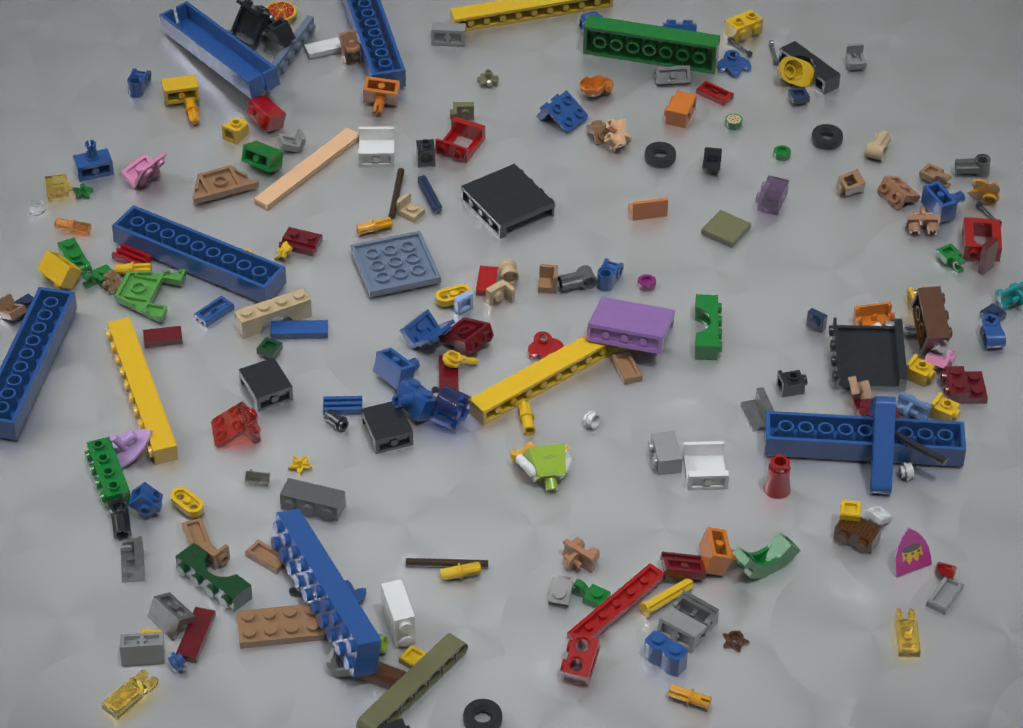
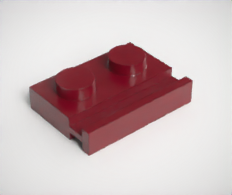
[279,227,323,257]
[660,551,706,580]

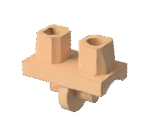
[604,118,632,153]

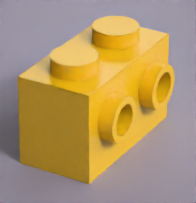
[724,9,763,43]
[161,74,200,105]
[37,250,82,290]

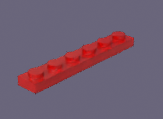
[567,563,666,649]

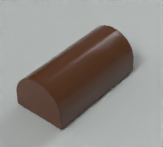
[359,661,406,689]

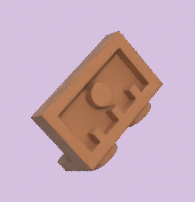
[877,175,921,210]

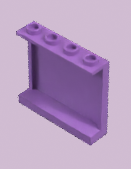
[586,297,675,354]

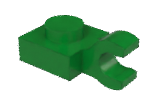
[936,244,965,273]
[82,264,111,288]
[572,579,611,609]

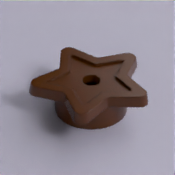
[723,630,749,653]

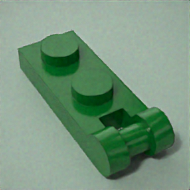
[57,237,92,273]

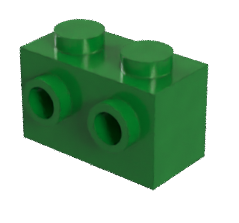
[241,140,284,172]

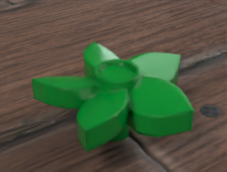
[72,183,94,199]

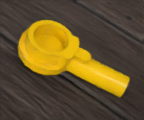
[442,350,478,368]

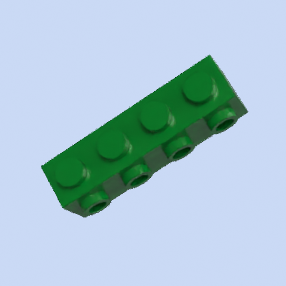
[84,436,131,511]

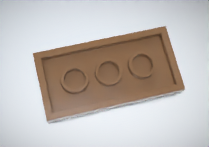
[237,604,325,649]

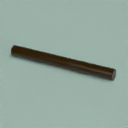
[388,168,405,219]
[406,558,488,568]

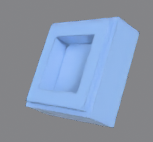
[454,290,473,315]

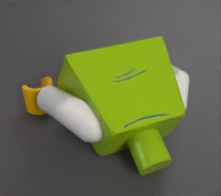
[510,443,573,492]

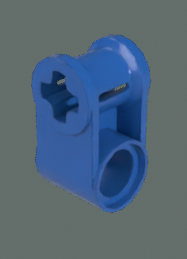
[127,68,151,98]
[597,258,624,291]
[980,314,1006,349]

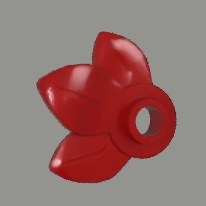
[528,331,564,359]

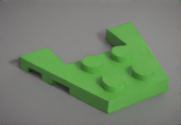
[114,269,187,323]

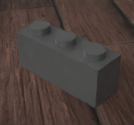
[280,478,346,522]

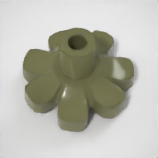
[477,69,499,88]

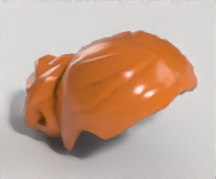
[579,75,614,98]

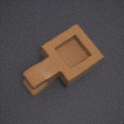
[919,163,952,189]

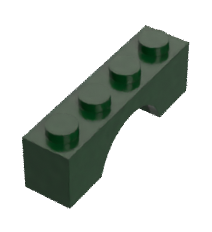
[175,543,252,612]

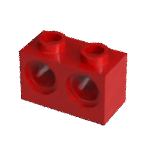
[560,633,600,686]

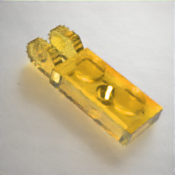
[895,608,921,657]
[101,670,159,720]

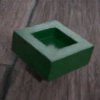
[256,337,283,359]

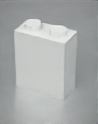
[381,579,416,649]

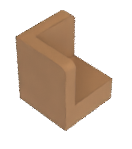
[538,264,558,294]

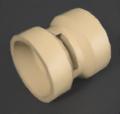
[498,259,519,285]

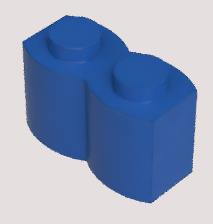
[644,631,688,677]

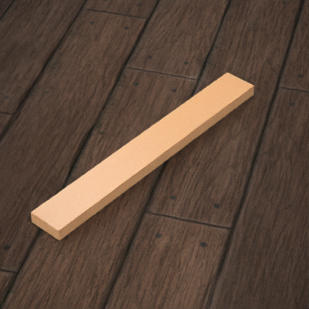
[254,128,359,210]

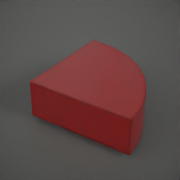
[935,561,957,578]

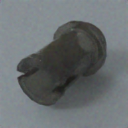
[245,469,270,485]

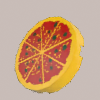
[266,1,297,23]

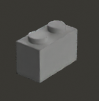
[648,431,683,475]

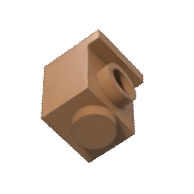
[836,169,866,197]

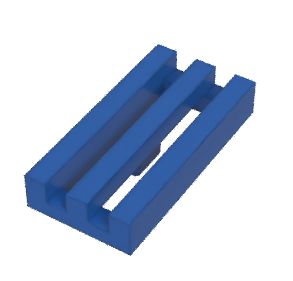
[194,296,234,327]
[323,396,362,415]

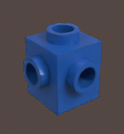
[128,482,163,518]

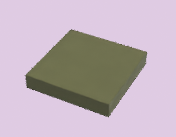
[701,210,751,247]

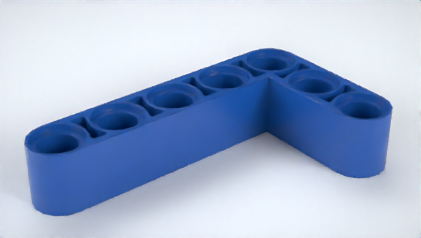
[870,396,896,495]

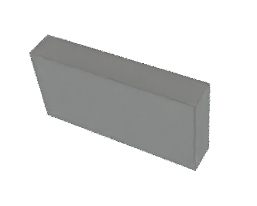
[926,576,964,615]

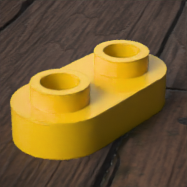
[435,284,471,307]
[170,487,204,518]

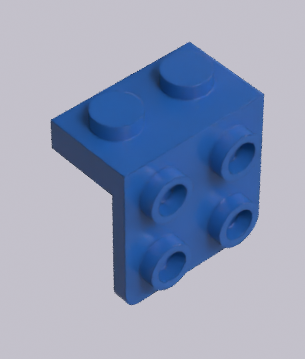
[537,90,588,133]
[399,309,455,349]

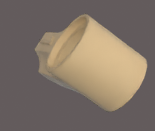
[864,130,891,161]

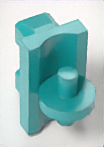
[995,281,1023,310]

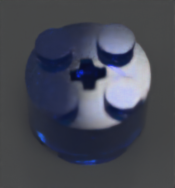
[430,386,471,432]

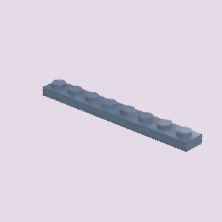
[250,15,316,99]

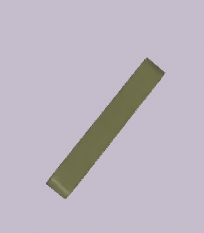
[356,633,468,728]

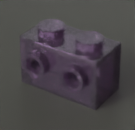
[755,175,789,215]

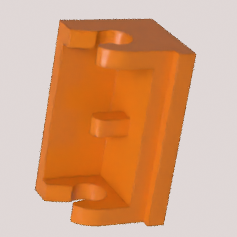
[852,301,895,326]

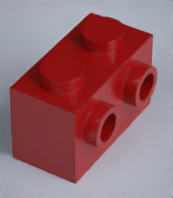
[246,95,286,132]

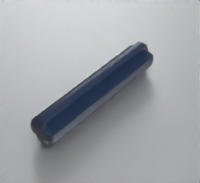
[417,175,442,213]

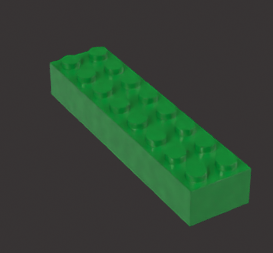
[583,15,720,74]

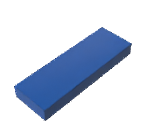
[271,320,328,339]

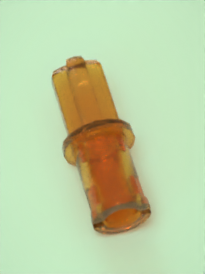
[54,218,92,235]

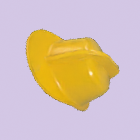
[776,56,815,87]

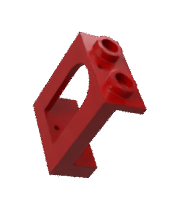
[435,116,485,163]
[962,217,1002,262]

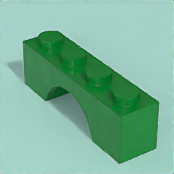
[695,294,722,361]

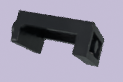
[227,0,270,51]
[238,357,293,412]
[361,401,413,454]

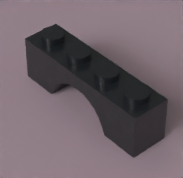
[260,5,296,47]
[779,41,841,95]

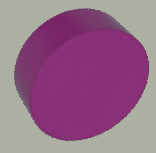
[637,274,656,292]

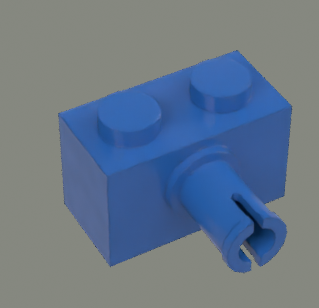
[73,140,114,182]
[921,181,965,223]
[373,348,420,390]
[392,379,439,422]

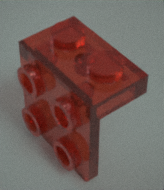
[211,401,261,448]

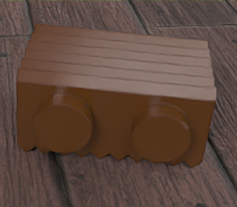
[833,517,882,553]

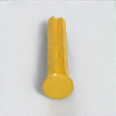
[639,578,694,618]

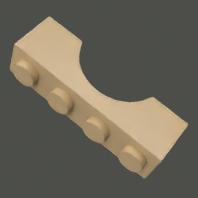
[234,288,312,339]

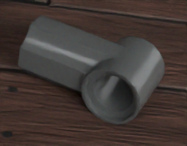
[955,154,991,177]
[558,265,598,291]

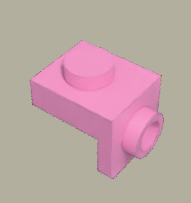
[924,348,956,369]

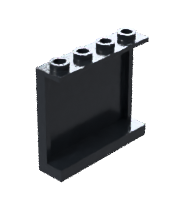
[461,163,555,239]
[829,318,908,391]

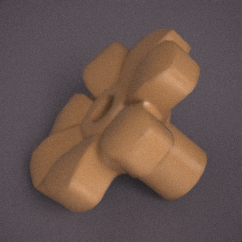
[102,269,122,293]

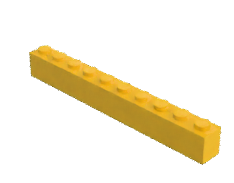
[450,0,613,32]
[105,317,178,465]
[469,335,623,426]

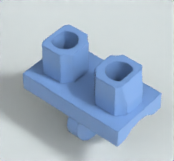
[896,392,932,420]

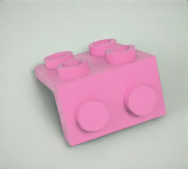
[119,152,167,190]

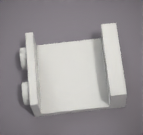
[358,126,394,167]
[683,441,729,490]

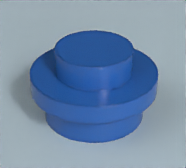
[168,652,187,672]

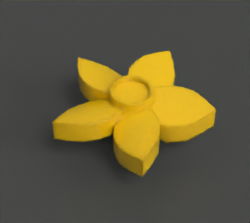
[274,241,293,260]
[288,456,312,476]

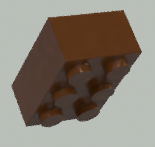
[911,286,952,356]

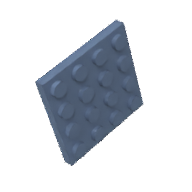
[350,231,441,297]

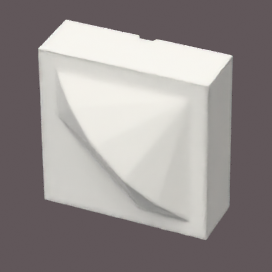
[864,505,893,525]

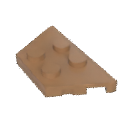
[193,165,259,205]

